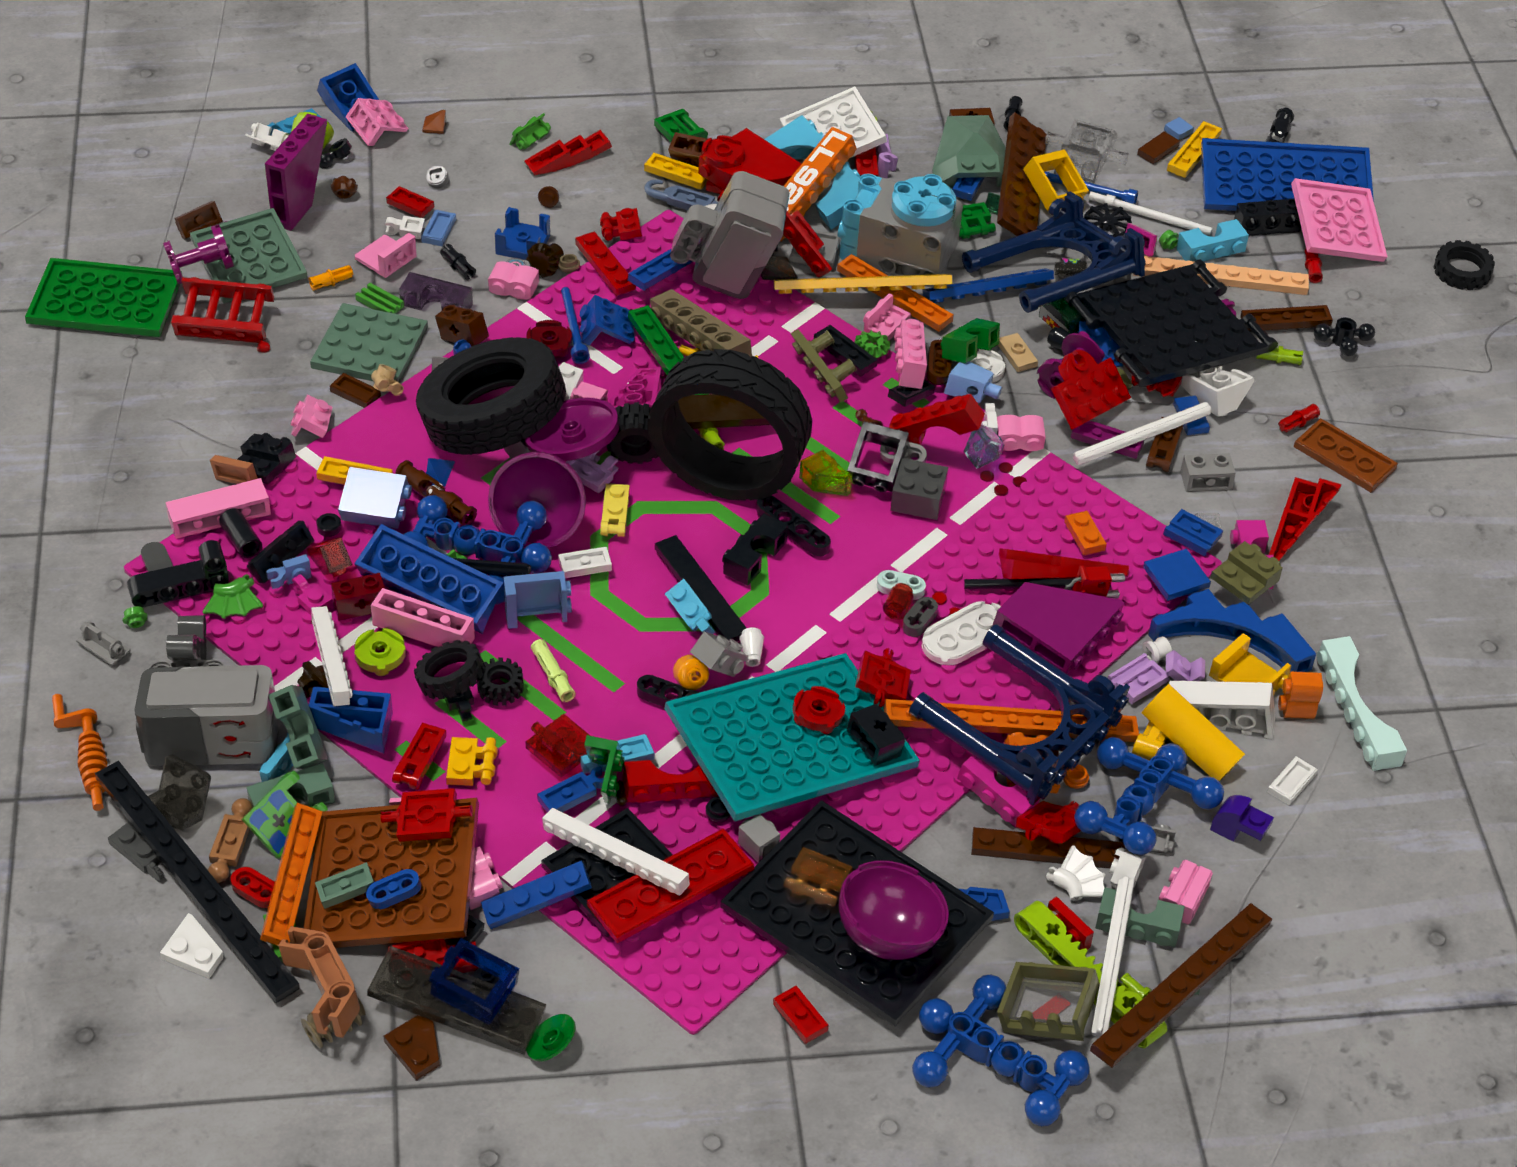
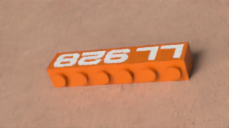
[780,127,857,242]

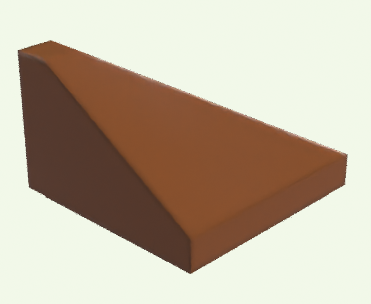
[422,110,446,134]

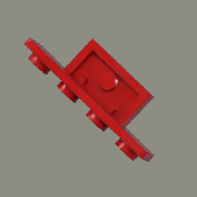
[783,210,832,278]

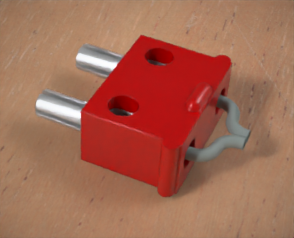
[1064,565,1125,599]

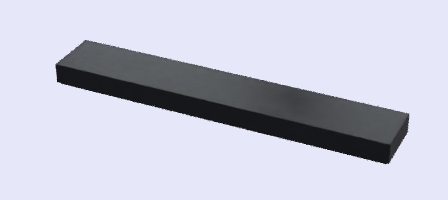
[655,535,746,642]

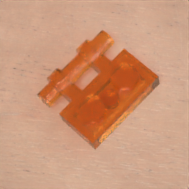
[783,847,853,907]

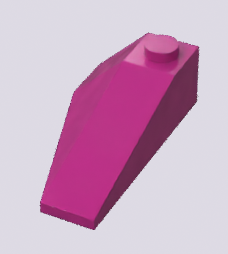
[610,367,662,408]

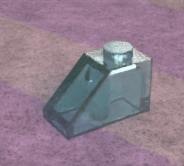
[963,425,1005,469]

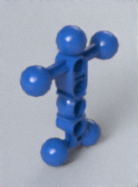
[403,495,552,605]
[1074,737,1224,856]
[912,974,1090,1127]

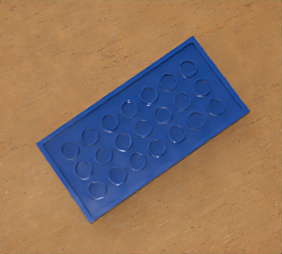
[1201,138,1374,211]

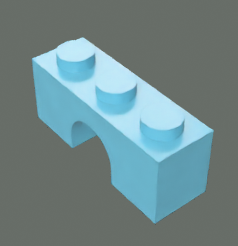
[1176,219,1249,262]

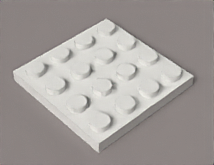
[780,87,887,162]

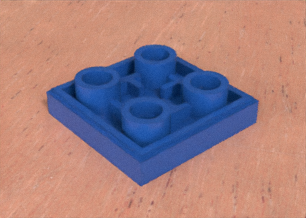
[1143,548,1211,601]

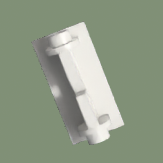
[245,122,289,151]

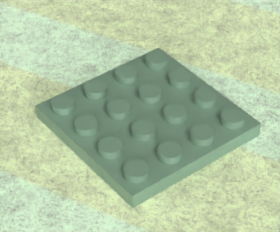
[190,208,307,304]
[310,303,428,383]

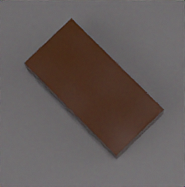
[1137,131,1180,164]
[329,373,381,408]

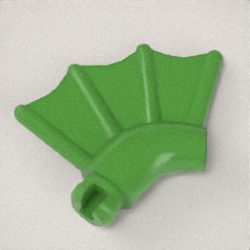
[203,574,264,619]

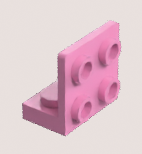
[346,98,409,146]
[355,233,417,278]

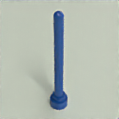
[1044,172,1138,204]
[561,287,590,364]

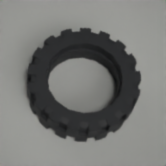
[1434,240,1495,290]
[414,640,485,699]

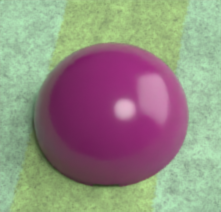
[488,452,586,548]
[839,861,949,960]

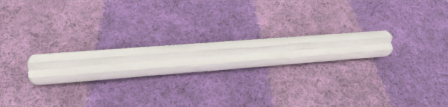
[1073,402,1211,465]
[1091,876,1134,1038]

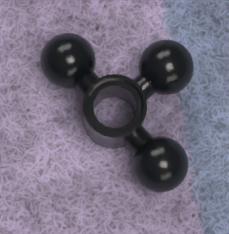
[1314,317,1375,356]

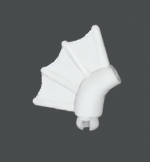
[1046,845,1105,901]

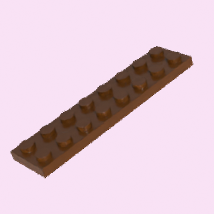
[997,112,1047,236]

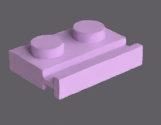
[1108,653,1170,704]

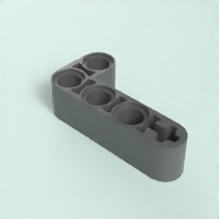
[166,615,207,661]

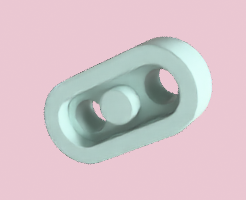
[877,570,926,600]

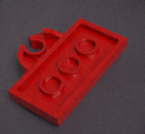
[1050,349,1131,430]

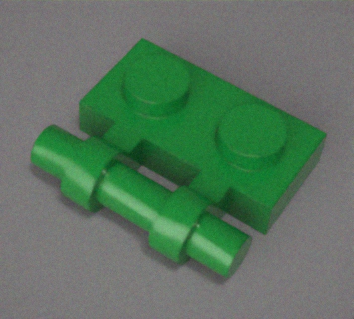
[959,202,996,239]

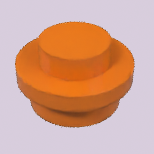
[1063,764,1089,789]

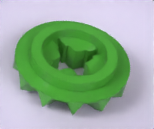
[854,330,890,358]

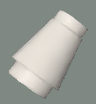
[739,627,764,667]

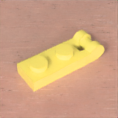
[600,484,630,537]

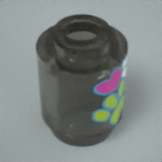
[1054,258,1087,280]

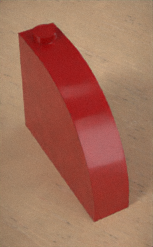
[698,128,802,189]

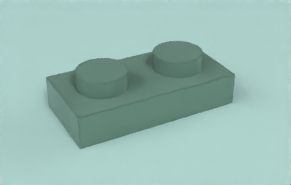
[315,862,374,909]

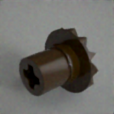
[526,243,564,278]

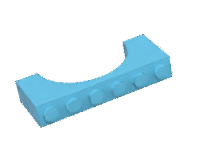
[764,115,860,230]

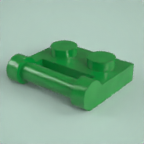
[654,109,708,142]

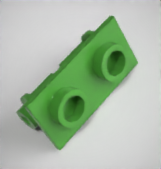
[510,113,551,149]

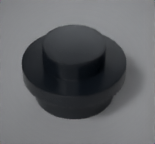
[705,797,731,822]

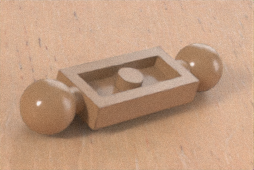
[208,798,253,883]

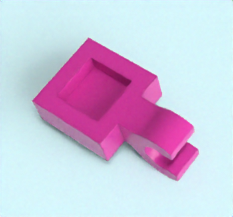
[292,574,333,615]

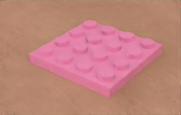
[1291,178,1387,262]

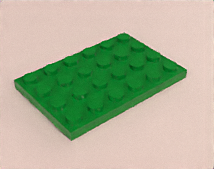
[25,258,183,337]

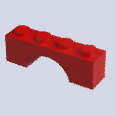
[889,393,985,445]
[622,760,719,803]

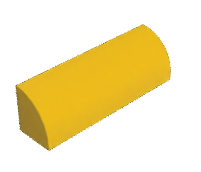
[1141,684,1245,782]

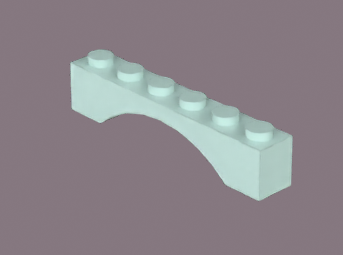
[1317,636,1407,771]

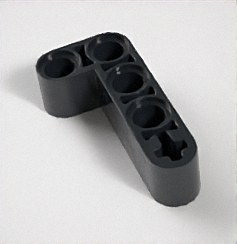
[127,540,229,608]

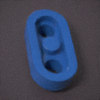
[366,869,422,909]

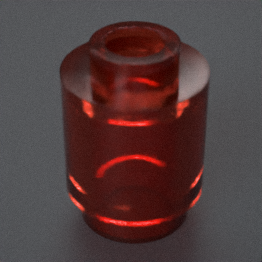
[883,583,914,620]

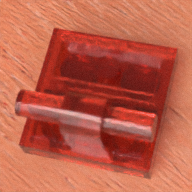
[525,714,591,777]

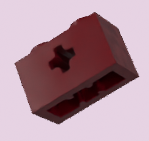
[331,573,385,621]

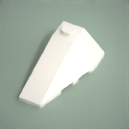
[1181,366,1254,417]

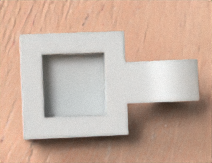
[385,216,425,239]

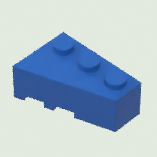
[309,687,393,753]

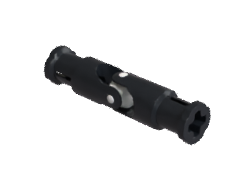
[1266,108,1294,143]

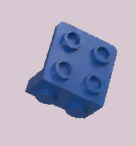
[579,295,634,346]

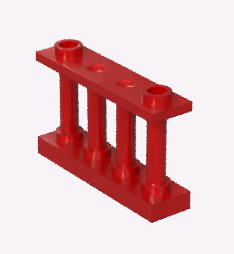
[171,277,275,343]

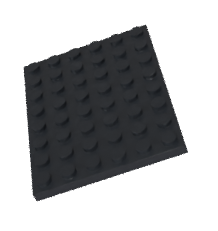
[720,800,994,1026]

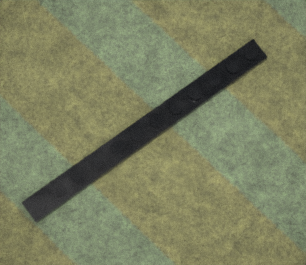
[95,760,300,1003]

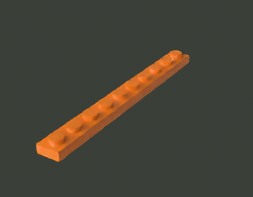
[884,699,1139,742]

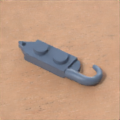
[644,179,718,210]

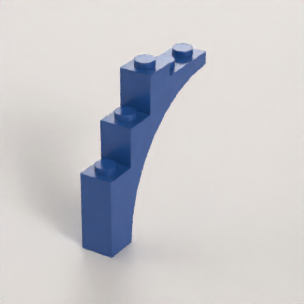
[1148,589,1316,672]

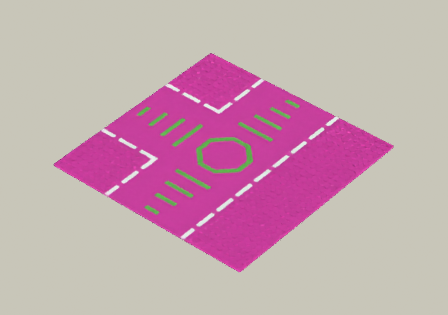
[124,210,1222,1035]

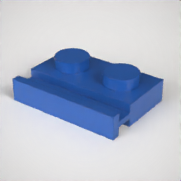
[1163,509,1223,556]

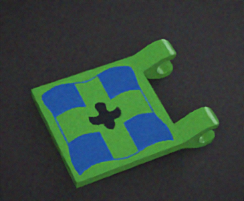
[241,771,328,859]

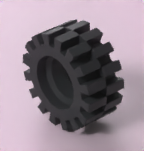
[477,657,523,706]

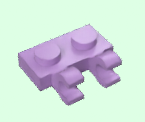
[566,451,618,493]

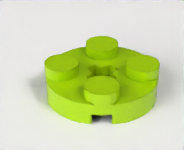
[354,628,406,676]

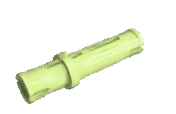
[531,639,576,702]

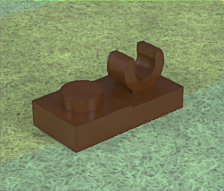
[174,201,223,239]

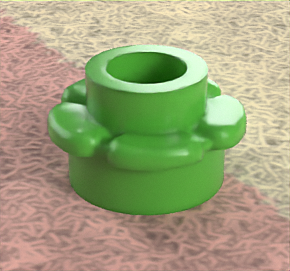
[1159,230,1179,250]
[122,606,147,628]

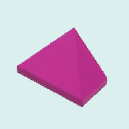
[1125,223,1157,257]

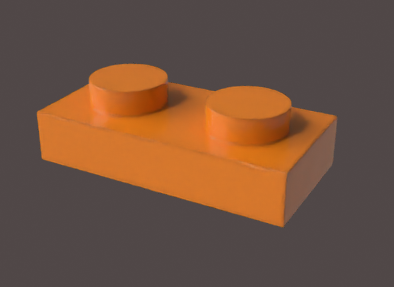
[1064,511,1107,556]

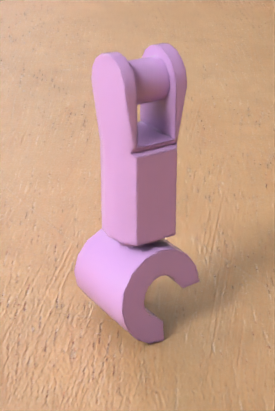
[876,134,898,178]

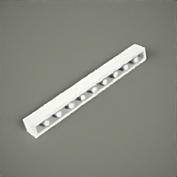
[311,606,352,706]
[542,808,690,896]

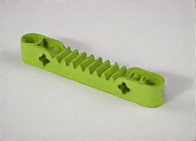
[1014,901,1167,1048]

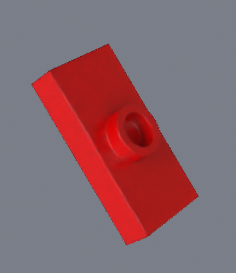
[386,186,435,218]

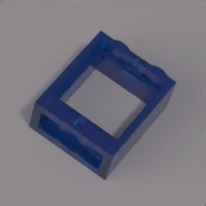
[429,938,520,1025]

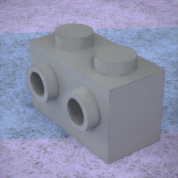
[1180,453,1236,492]
[690,631,748,677]

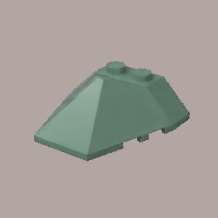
[932,115,1006,188]

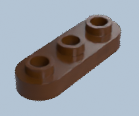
[926,340,952,385]

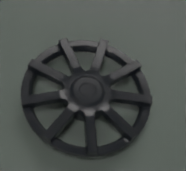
[1084,203,1132,237]

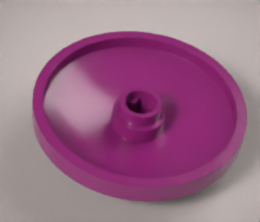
[525,398,620,461]

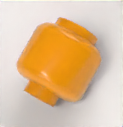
[673,655,709,690]

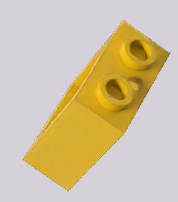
[1023,149,1089,211]

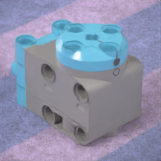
[837,174,963,286]

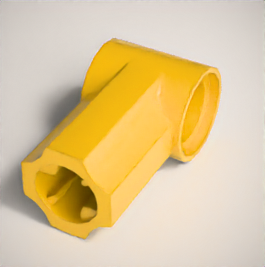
[1132,721,1167,761]

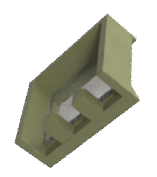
[997,962,1100,1041]

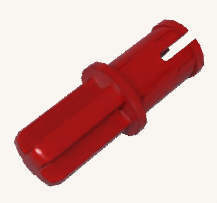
[1304,249,1323,283]
[1278,404,1320,432]

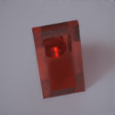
[306,537,352,577]

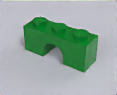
[941,318,1000,363]

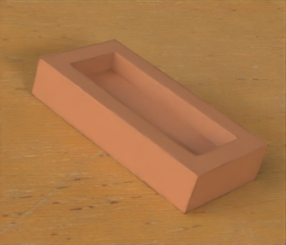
[210,455,258,484]

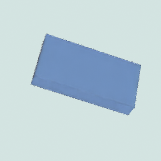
[421,210,456,246]

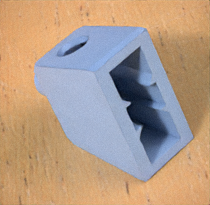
[944,361,1002,403]

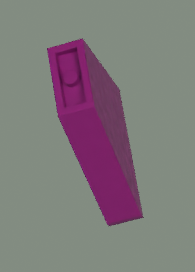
[265,114,327,231]
[992,582,1125,674]

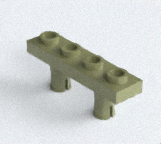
[791,329,857,403]

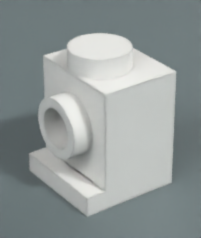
[1109,847,1146,889]

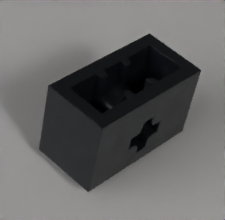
[847,704,905,766]

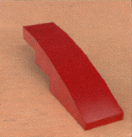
[524,130,612,176]

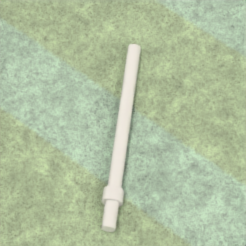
[1088,191,1213,236]

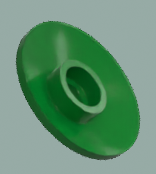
[526,1014,576,1062]

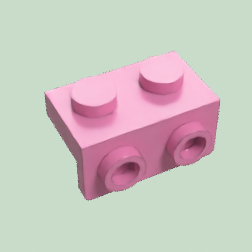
[863,293,911,341]
[290,394,333,438]

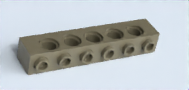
[650,289,752,357]

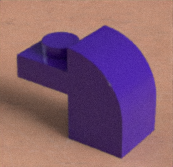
[1210,795,1274,842]

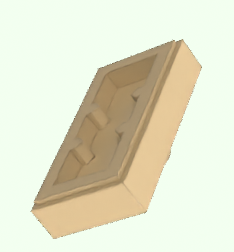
[998,333,1038,373]

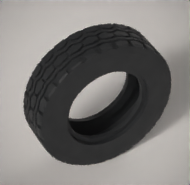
[416,337,566,455]

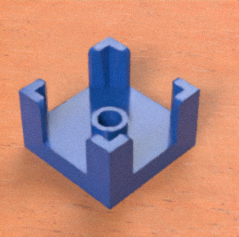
[495,207,550,260]

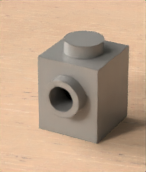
[738,814,780,863]

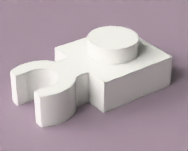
[981,403,998,445]

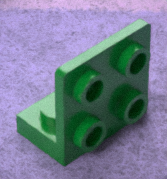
[584,735,625,804]

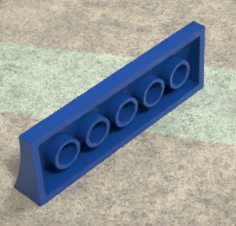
[354,524,504,634]

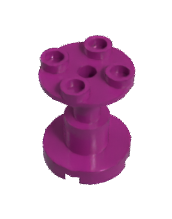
[163,224,234,284]
[1037,331,1105,399]

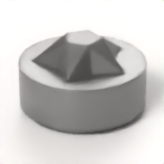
[426,166,449,188]

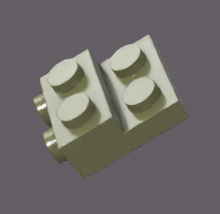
[1210,541,1283,605]

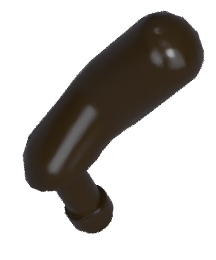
[616,780,627,806]

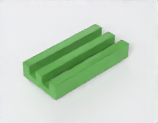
[355,283,404,314]

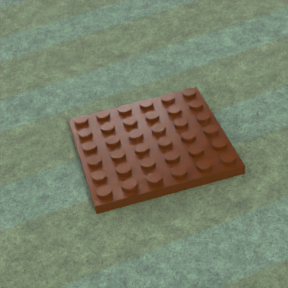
[304,798,479,948]

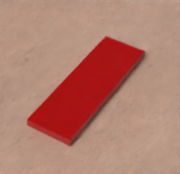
[587,828,754,944]

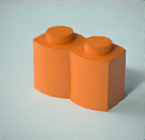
[1278,671,1323,719]

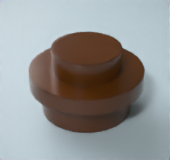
[538,186,559,208]

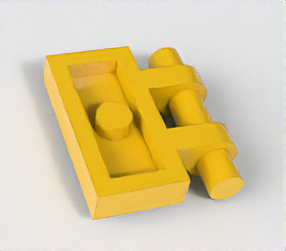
[446,737,498,786]

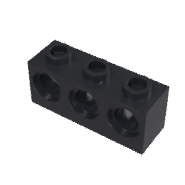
[1234,198,1301,236]

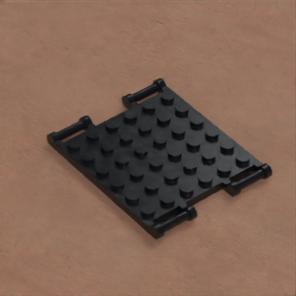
[1065,259,1278,387]

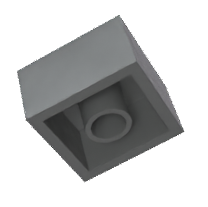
[890,458,949,520]

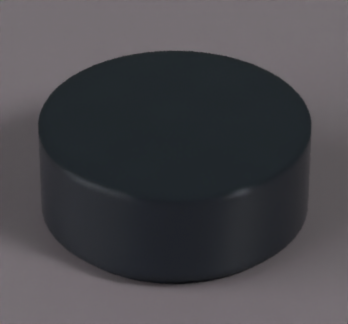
[316,513,342,537]

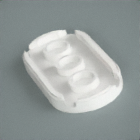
[922,601,1001,665]

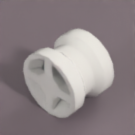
[1142,636,1172,664]

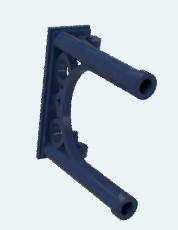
[962,191,1146,313]
[909,624,1130,806]

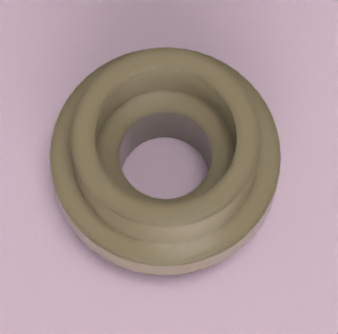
[558,254,580,273]

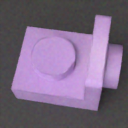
[1166,650,1205,681]

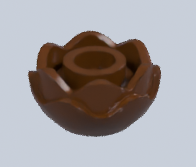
[330,176,358,199]

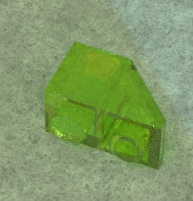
[799,450,852,496]

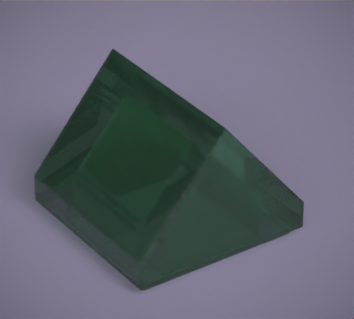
[985,192,1000,215]

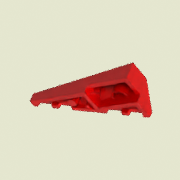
[1269,477,1342,561]
[999,548,1129,579]

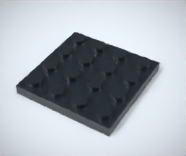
[541,808,673,937]

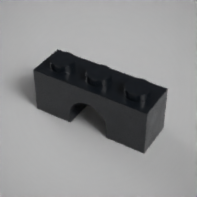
[722,513,788,586]

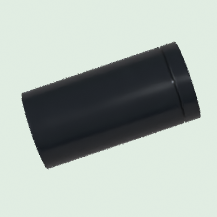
[219,508,262,558]

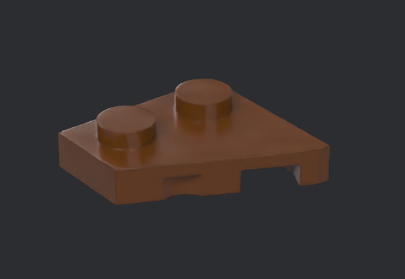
[383,1008,440,1081]

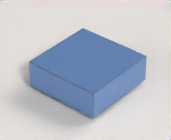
[1164,117,1194,140]

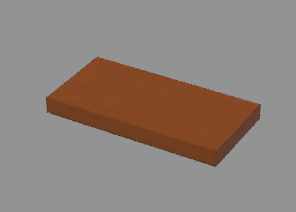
[1294,418,1398,492]

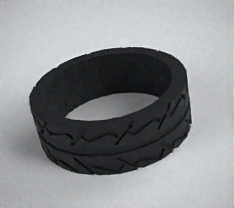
[648,349,812,501]

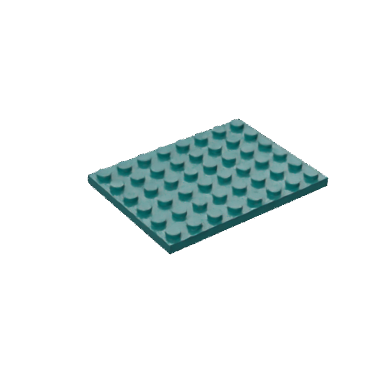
[664,653,920,821]

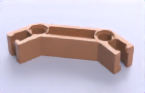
[278,926,360,1038]

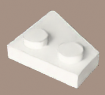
[160,913,224,979]

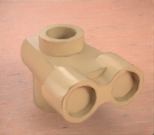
[371,364,404,396]

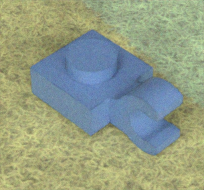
[266,554,312,589]

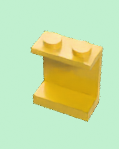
[1209,633,1291,696]

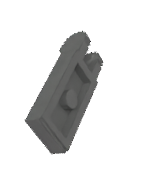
[108,822,167,881]

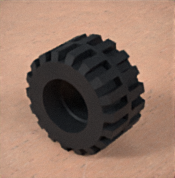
[607,402,659,464]

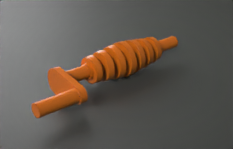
[52,694,108,811]

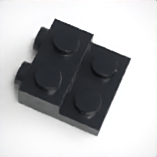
[237,433,296,484]

